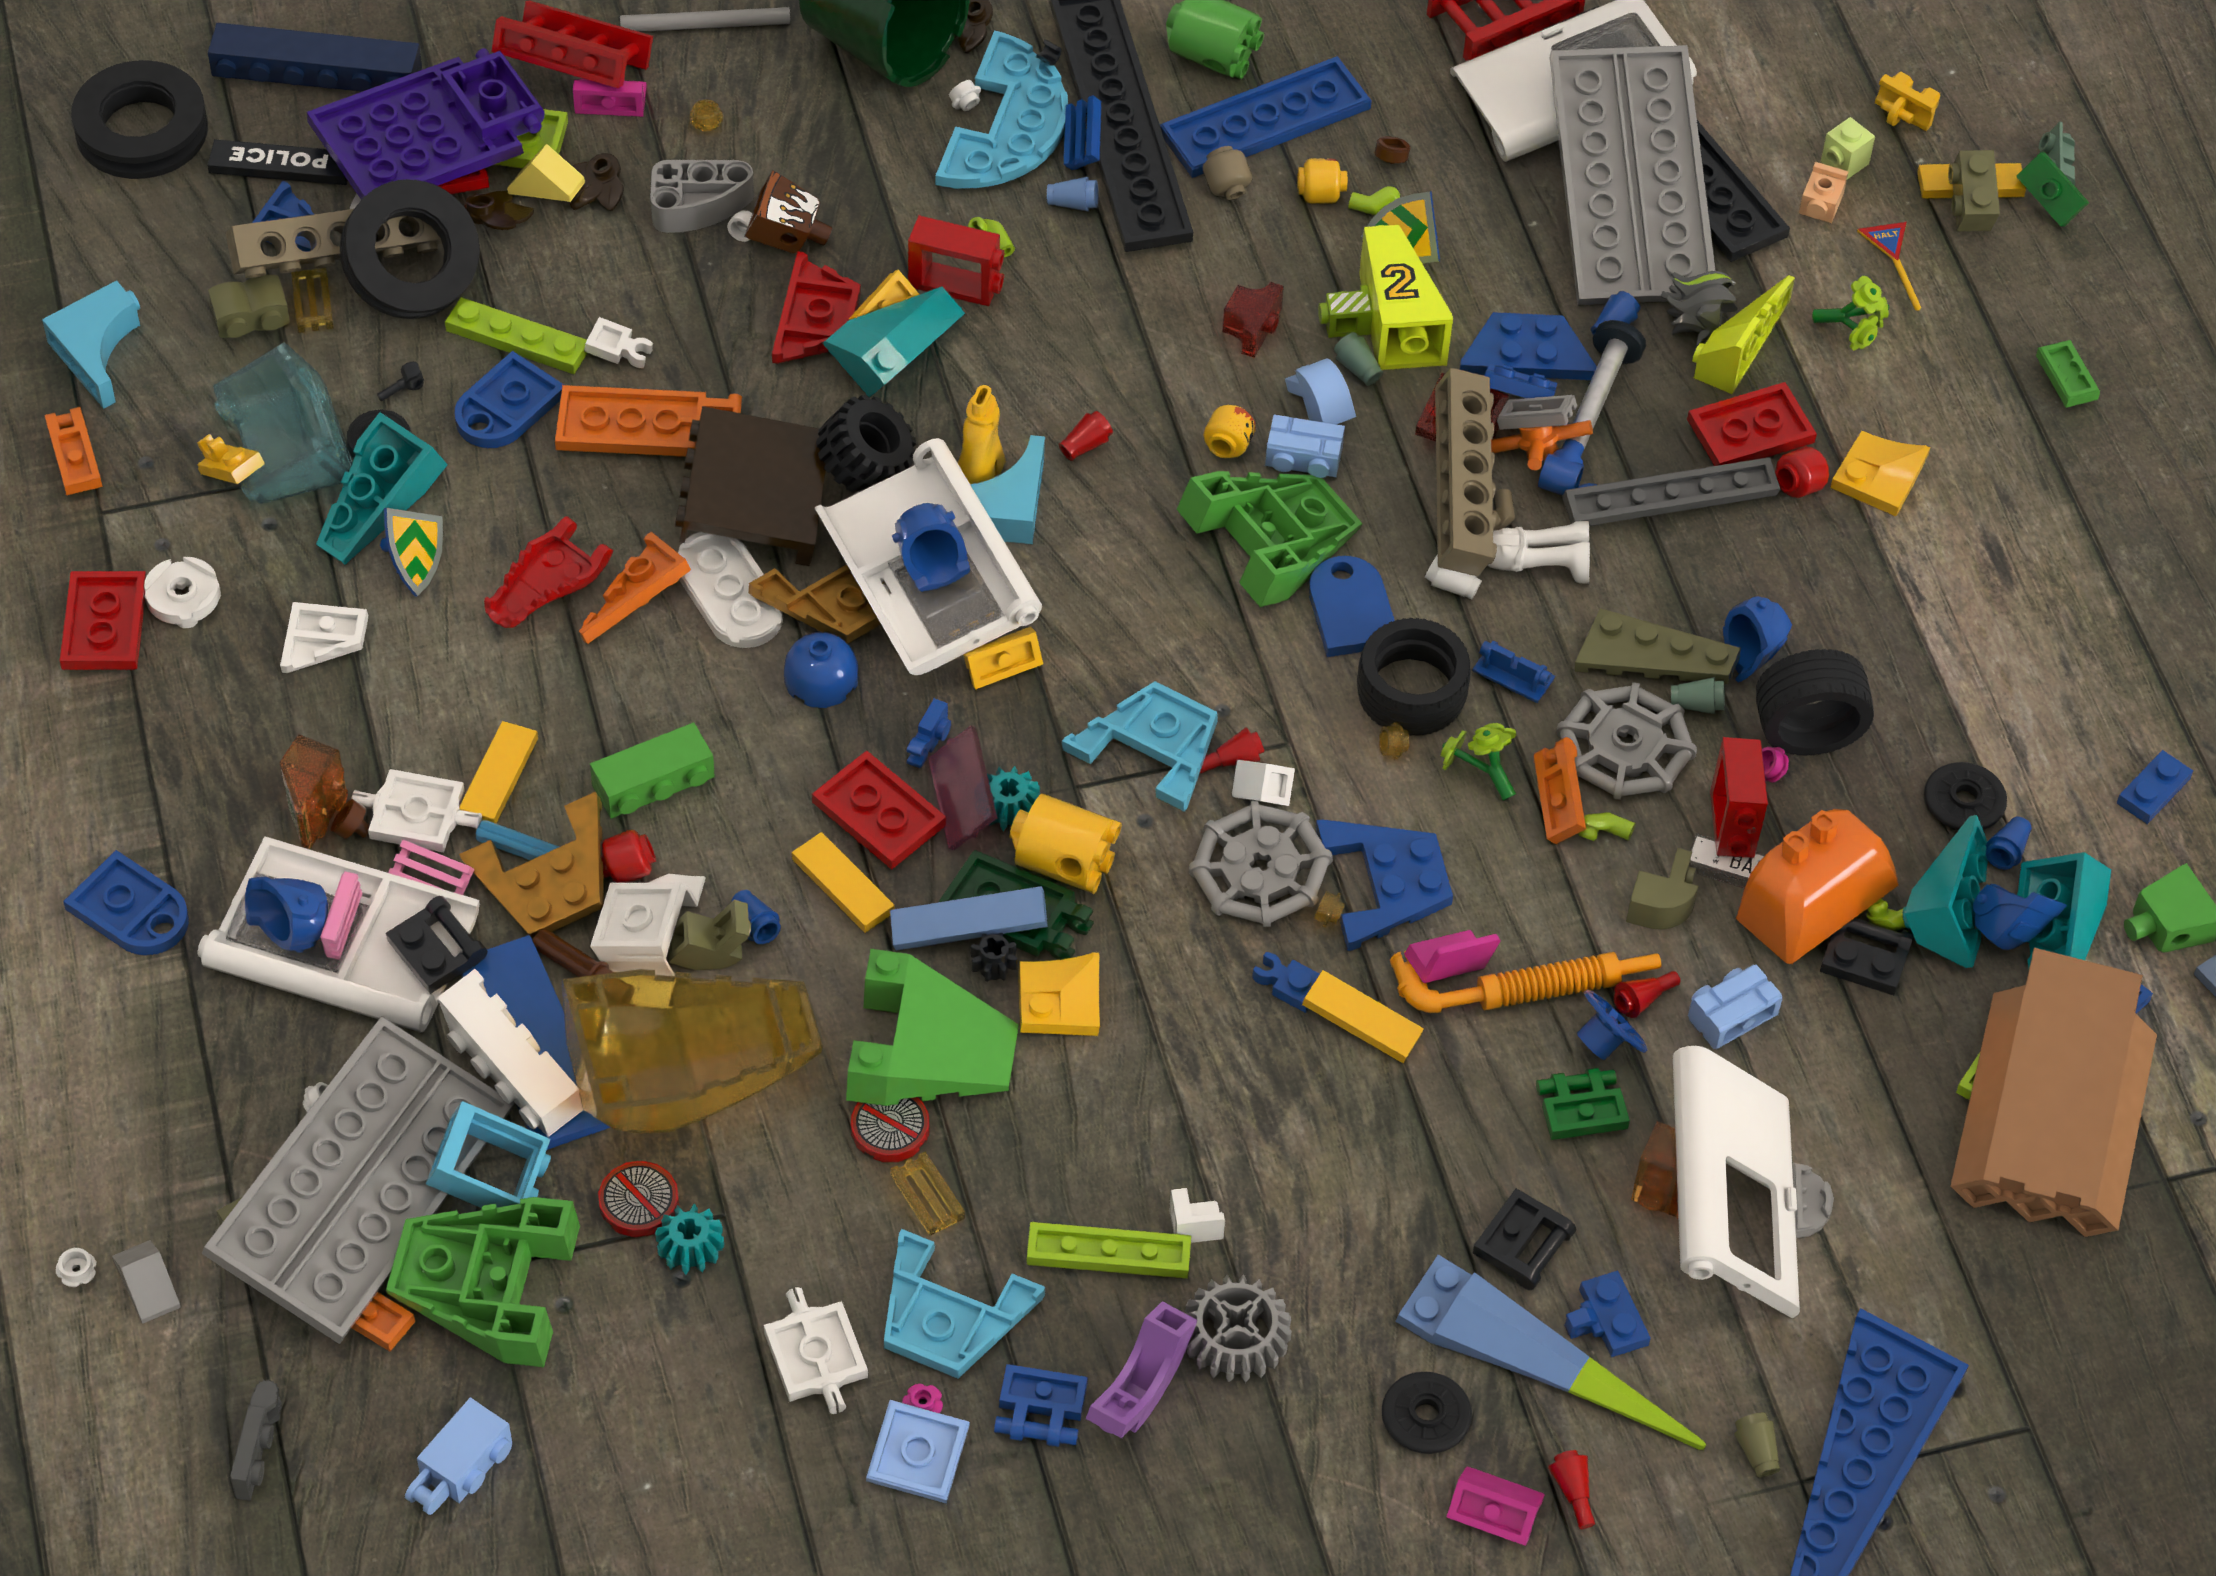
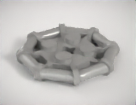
[1556,682,1697,800]
[1188,801,1333,927]

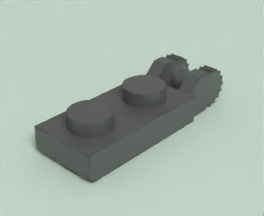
[230,1379,282,1501]

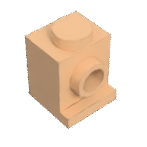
[1799,162,1849,223]

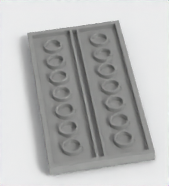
[1549,45,1715,305]
[202,1016,514,1344]

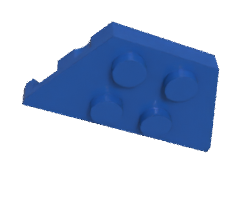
[1459,312,1597,380]

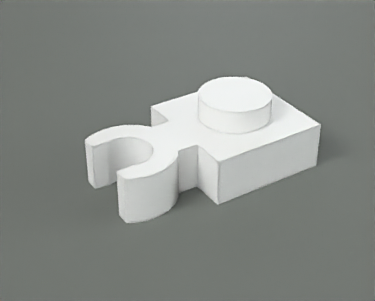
[585,317,653,368]

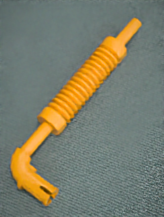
[1390,951,1661,1013]

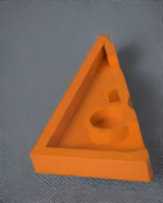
[579,532,691,644]

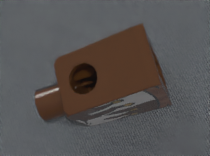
[744,170,832,254]

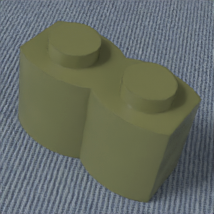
[208,275,290,338]

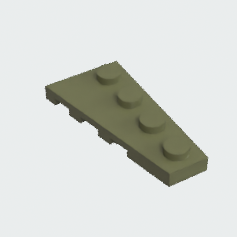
[1575,608,1741,684]

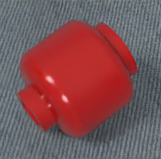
[1775,447,1829,498]
[601,829,656,883]

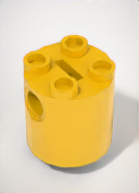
[1009,794,1122,894]

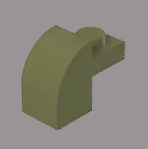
[1626,848,1699,929]
[668,899,751,970]

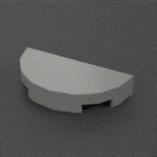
[1792,1162,1834,1238]

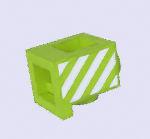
[1318,285,1373,338]

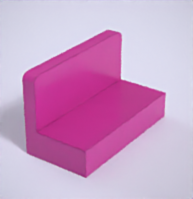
[573,79,647,117]
[1404,930,1501,983]
[1446,1467,1545,1546]

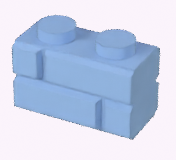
[1265,415,1345,478]
[1688,964,1782,1049]

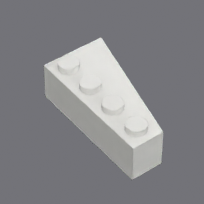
[437,969,585,1137]

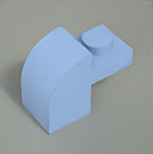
[1285,358,1356,425]

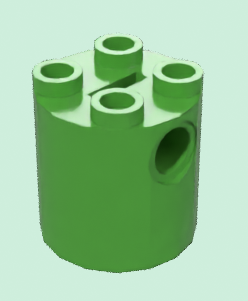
[1166,0,1264,79]

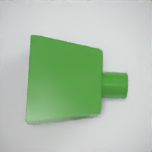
[2124,863,2216,953]

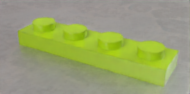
[445,297,587,374]
[1027,1222,1192,1279]

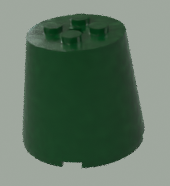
[799,0,970,87]

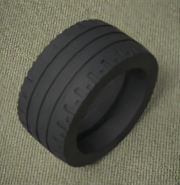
[1357,618,1471,736]
[1756,649,1874,756]

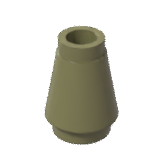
[1734,1412,1781,1478]

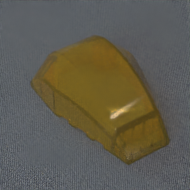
[562,969,823,1134]

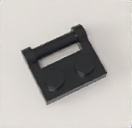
[385,896,488,994]
[1820,918,1914,996]
[1473,1188,1576,1290]

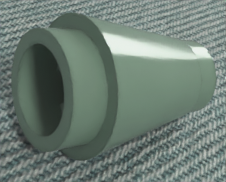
[1334,332,1383,386]
[1671,677,1725,714]

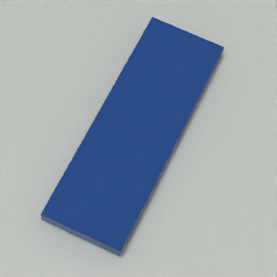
[1159,56,1372,178]
[461,935,612,1150]

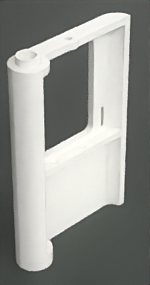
[1673,1046,1800,1318]

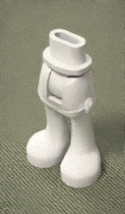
[1488,521,1590,584]

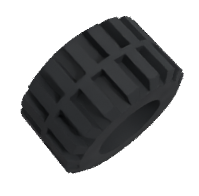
[816,395,917,493]

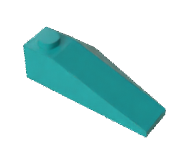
[822,287,965,398]
[316,412,448,565]
[1903,815,1988,968]
[2017,852,2112,967]

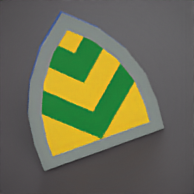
[1361,191,1440,264]
[380,508,443,597]

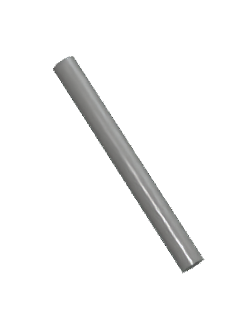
[620,7,790,32]

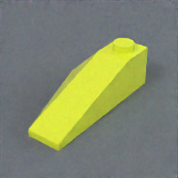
[1692,275,1795,394]

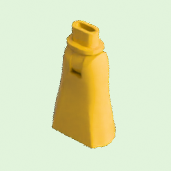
[958,385,1006,484]

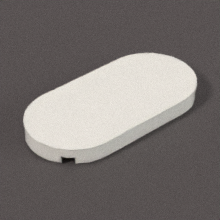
[678,532,783,648]

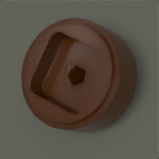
[1374,136,1410,164]

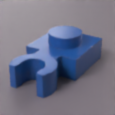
[907,698,951,768]
[1252,952,1320,1013]

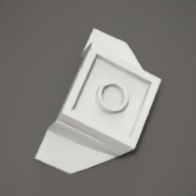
[590,874,706,1006]

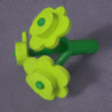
[1812,276,1889,351]
[1440,723,1516,801]

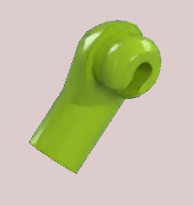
[968,217,1015,257]

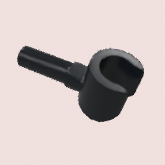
[1036,39,1062,66]
[377,361,424,402]

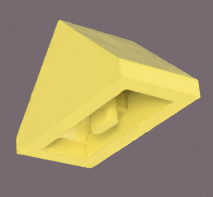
[507,144,585,202]

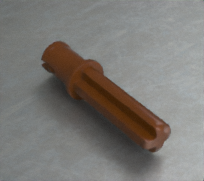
[532,929,634,1004]

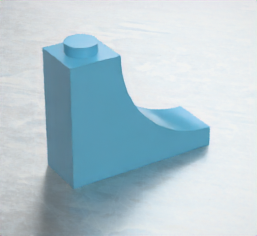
[42,280,140,409]
[970,435,1045,544]

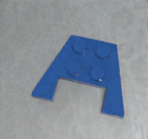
[1316,819,1453,951]

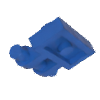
[1485,364,1557,398]
[994,1364,1088,1447]

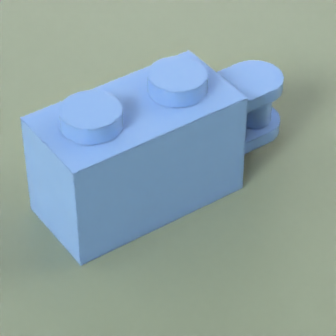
[405,1397,512,1515]

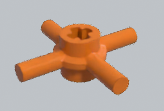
[1491,420,1593,471]

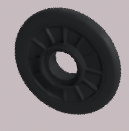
[1924,762,2007,830]
[1382,1372,1472,1454]

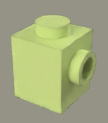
[1821,117,1875,180]

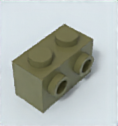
[1948,150,2000,231]

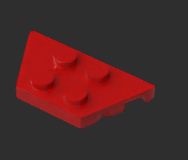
[772,251,861,364]

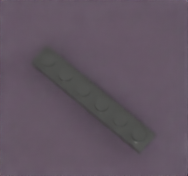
[1562,457,1780,526]

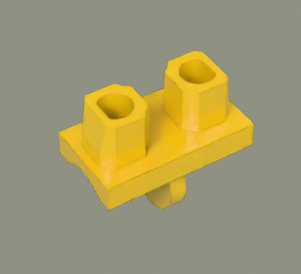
[1875,71,1940,131]

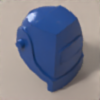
[892,503,970,592]
[1723,596,1792,683]
[245,877,328,953]
[1973,884,2067,950]

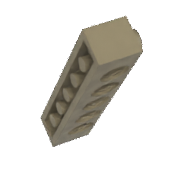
[225,209,442,278]
[1435,367,1497,577]

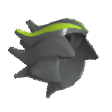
[1661,271,1738,346]

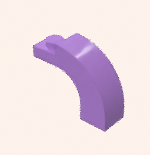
[1086,1301,1198,1438]

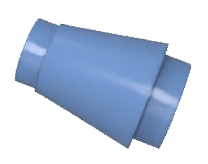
[1047,177,1099,211]

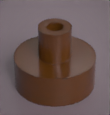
[331,799,370,839]

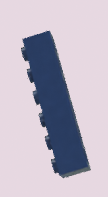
[208,23,422,92]

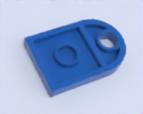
[454,351,564,448]
[1309,556,1395,657]
[63,850,189,955]

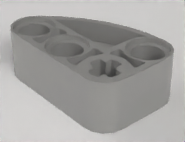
[650,160,754,233]

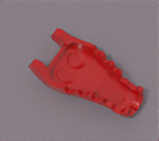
[484,516,613,628]

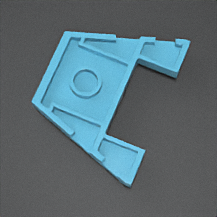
[1062,681,1218,812]
[884,1229,1045,1379]

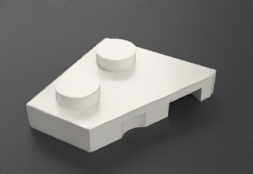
[280,602,368,673]

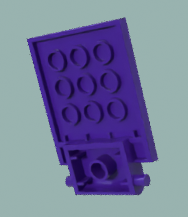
[307,48,545,200]

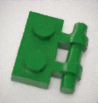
[1536,1068,1630,1140]

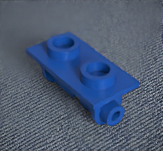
[1472,641,1555,703]

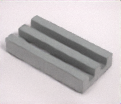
[1497,395,1577,430]

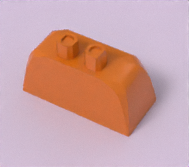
[1736,809,1899,964]

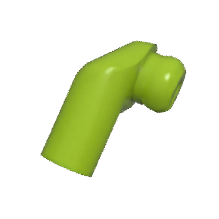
[1348,186,1400,216]
[1578,812,1636,841]
[1867,899,1906,931]

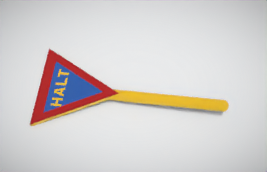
[1857,222,1921,311]

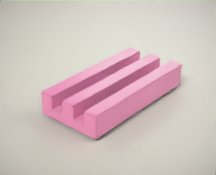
[388,840,474,895]
[320,871,363,960]

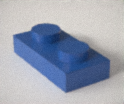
[2117,750,2193,824]

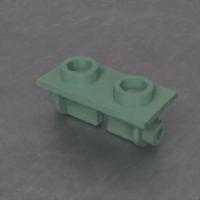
[2038,122,2075,186]

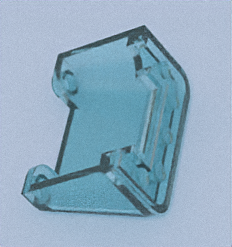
[213,342,352,504]

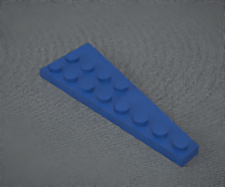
[1790,1308,1969,1576]

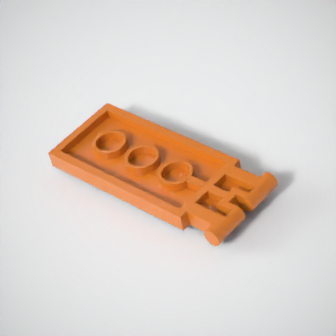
[555,385,742,456]

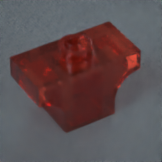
[1222,282,1284,358]

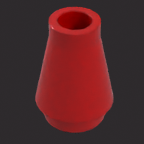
[1059,411,1113,461]

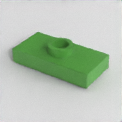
[2036,340,2100,408]

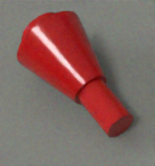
[1200,727,1264,774]
[1614,971,1681,1018]
[1548,1450,1595,1529]

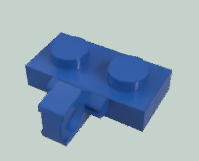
[1564,1270,1651,1358]

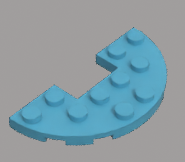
[935,30,1068,189]

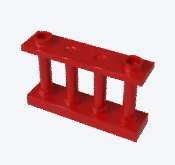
[491,0,653,88]
[1427,0,1585,61]

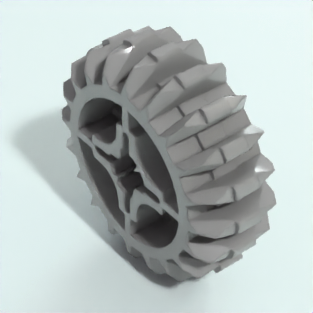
[1185,1274,1292,1382]

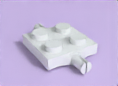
[352,769,482,853]
[764,1287,868,1414]

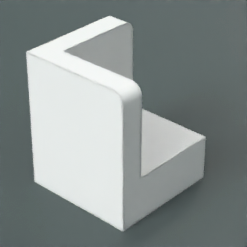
[1232,760,1295,806]
[1169,1188,1225,1243]

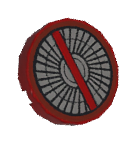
[851,1097,929,1162]
[598,1161,679,1237]

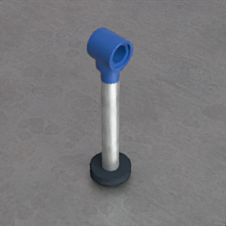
[1538,320,1646,495]

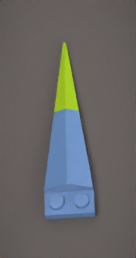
[1395,1255,1706,1450]

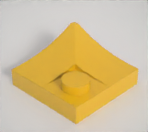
[1830,431,1930,516]
[1018,952,1100,1036]

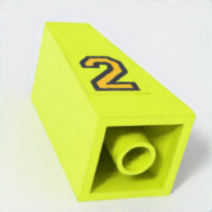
[1359,225,1453,370]

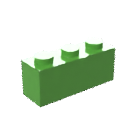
[590,722,715,819]

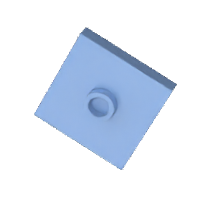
[866,1400,970,1503]

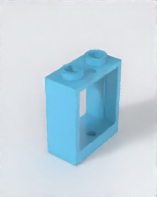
[426,1101,551,1208]

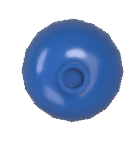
[784,632,858,708]

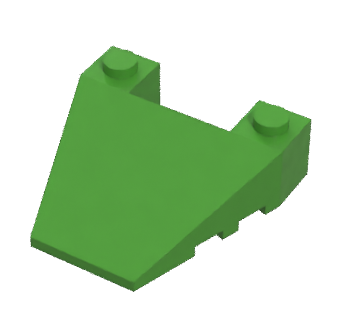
[1176,471,1362,607]
[846,949,1019,1106]
[386,1197,580,1367]

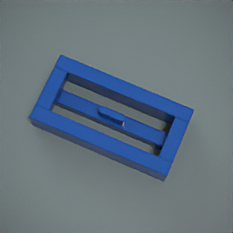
[1064,95,1102,170]

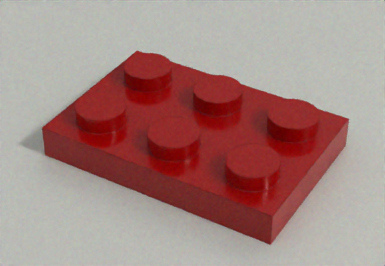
[1687,382,1817,466]
[60,571,147,670]
[812,750,946,870]

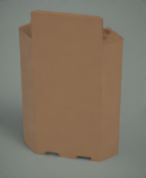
[1950,948,2157,1237]

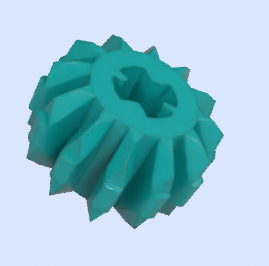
[977,766,1040,832]
[655,1204,725,1275]

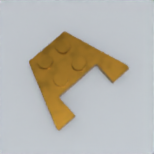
[748,542,890,644]
[459,792,604,939]

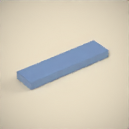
[890,886,1048,951]

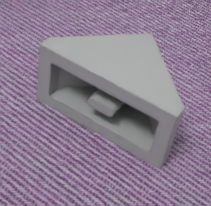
[112,1240,181,1324]

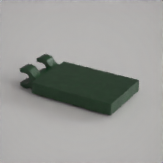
[938,850,1094,960]

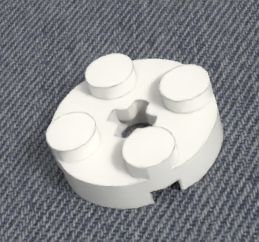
[144,557,221,628]

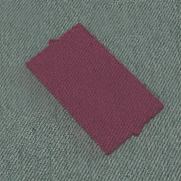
[928,726,997,850]

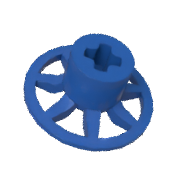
[1577,990,1648,1060]

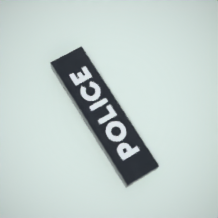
[207,139,348,185]

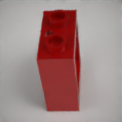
[908,215,1005,306]
[1710,737,1768,858]

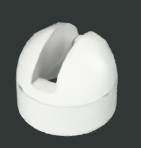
[727,210,752,242]

